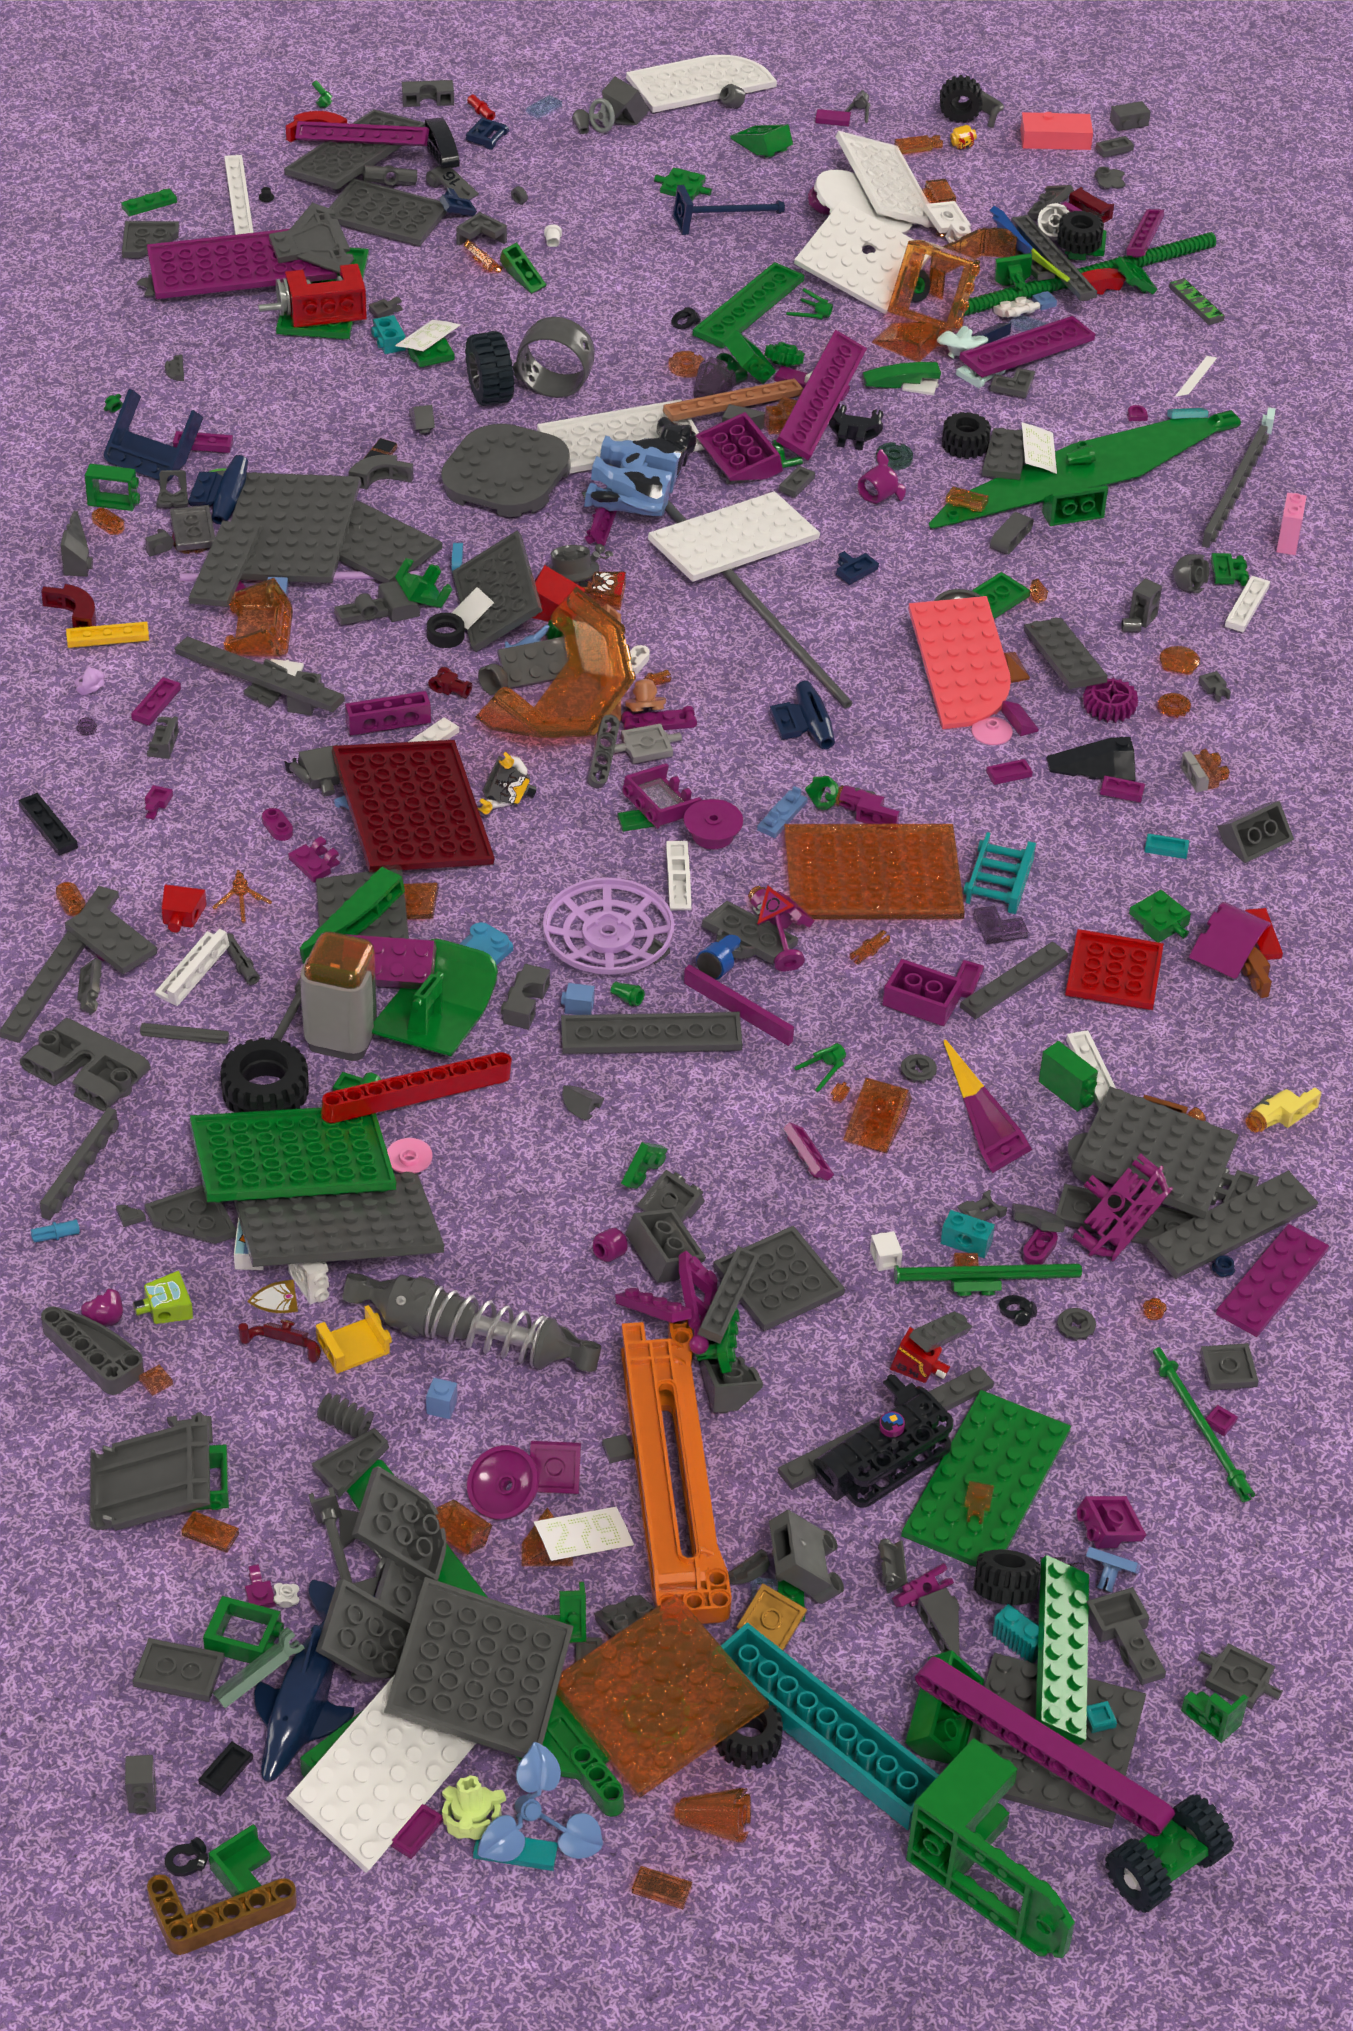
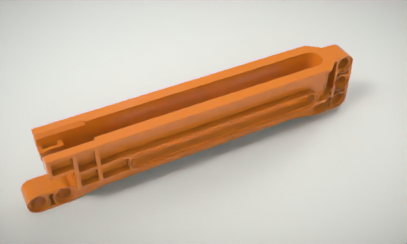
[621,1319,732,1626]

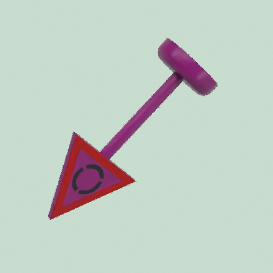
[757,885,805,972]

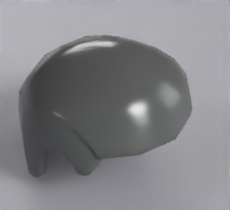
[478,663,508,695]

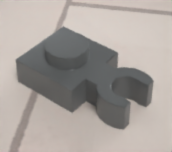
[1198,671,1231,702]

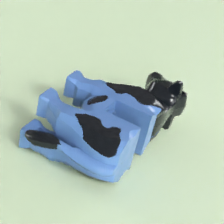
[584,417,696,517]

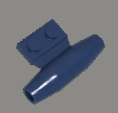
[188,455,249,525]
[770,681,835,749]

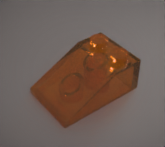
[872,322,940,362]
[843,1078,912,1154]

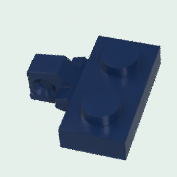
[439,188,477,216]
[836,551,879,585]

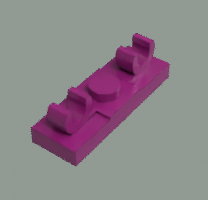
[584,507,617,546]

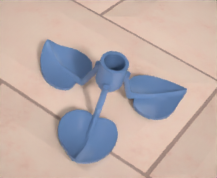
[478,1742,603,1862]

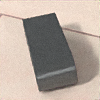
[990,512,1034,555]

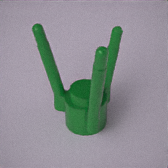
[786,288,833,320]
[794,1043,846,1092]

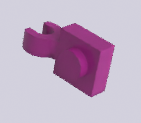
[145,785,173,820]
[245,1564,276,1608]

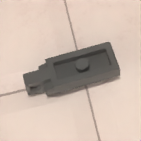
[77,958,102,1015]

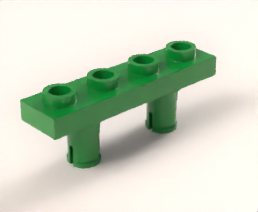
[696,1308,740,1373]

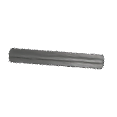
[140,1023,229,1044]

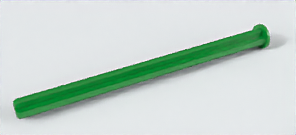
[894,1264,1082,1284]

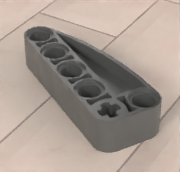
[41,1306,144,1395]

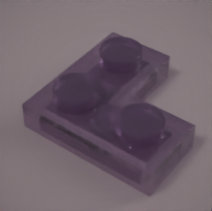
[973,905,1028,945]

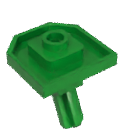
[994,253,1032,289]

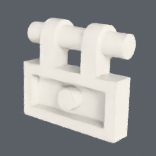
[993,297,1040,318]

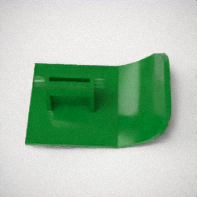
[372,939,498,1056]

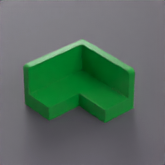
[541,1582,586,1643]
[1181,1691,1249,1744]
[208,1824,271,1897]

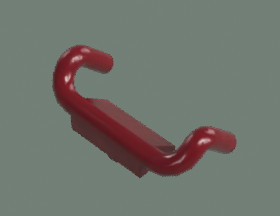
[238,1319,321,1363]

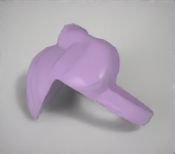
[74,666,104,695]

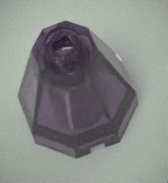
[693,357,736,398]

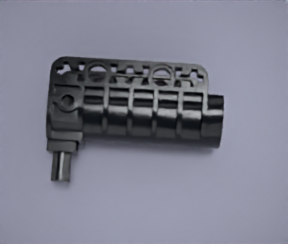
[813,1374,953,1508]

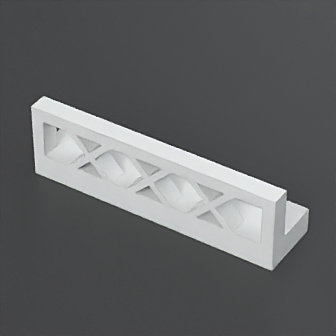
[155,929,230,1006]

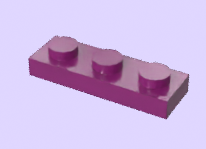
[173,431,233,453]
[131,677,181,726]
[783,1122,834,1181]

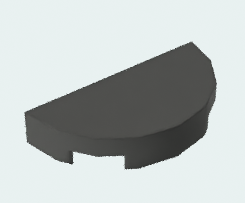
[165,354,184,381]
[728,1549,770,1585]

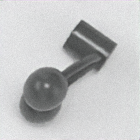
[591,544,613,562]

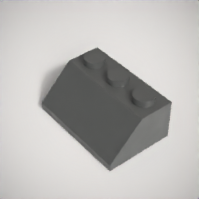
[1217,800,1294,863]
[625,1209,706,1283]

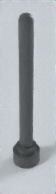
[273,979,301,1042]

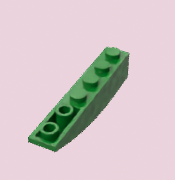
[299,867,405,964]

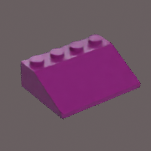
[696,412,783,481]

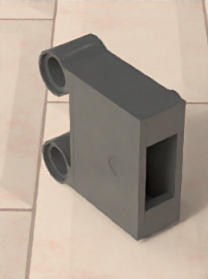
[769,1510,844,1604]

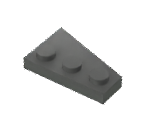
[1027,185,1074,220]
[312,1428,389,1498]

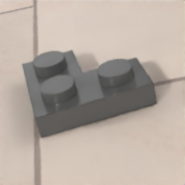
[990,368,1035,398]

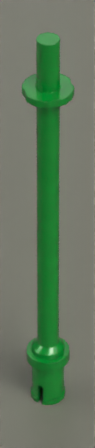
[1153,1347,1255,1502]

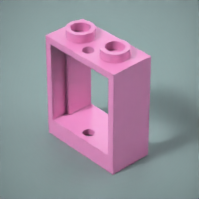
[1276,493,1307,555]

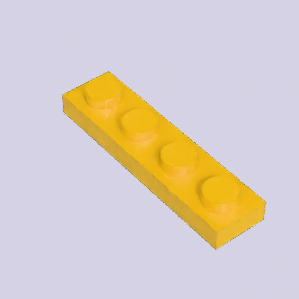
[66,621,149,648]

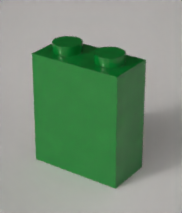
[1038,1041,1098,1112]

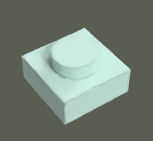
[1261,407,1276,434]

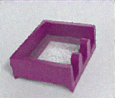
[622,763,702,829]

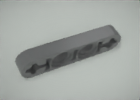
[587,715,620,789]

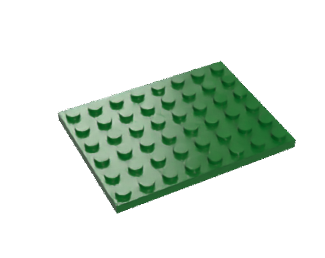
[189,1107,396,1203]

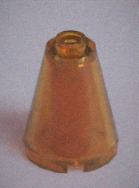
[675,1788,751,1843]

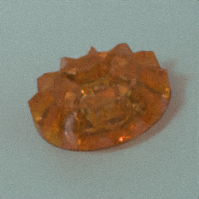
[1158,693,1191,718]

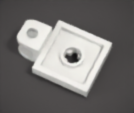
[923,201,971,247]

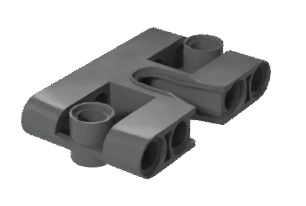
[20,1018,151,1111]

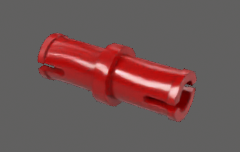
[467,94,496,120]

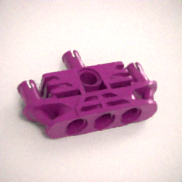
[1072,1153,1173,1262]

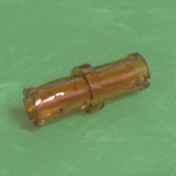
[850,930,890,965]

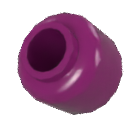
[592,1228,628,1262]

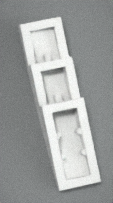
[666,841,691,911]

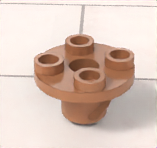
[625,679,666,712]

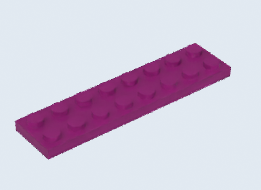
[959,316,1096,378]

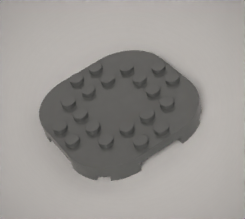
[441,424,571,517]

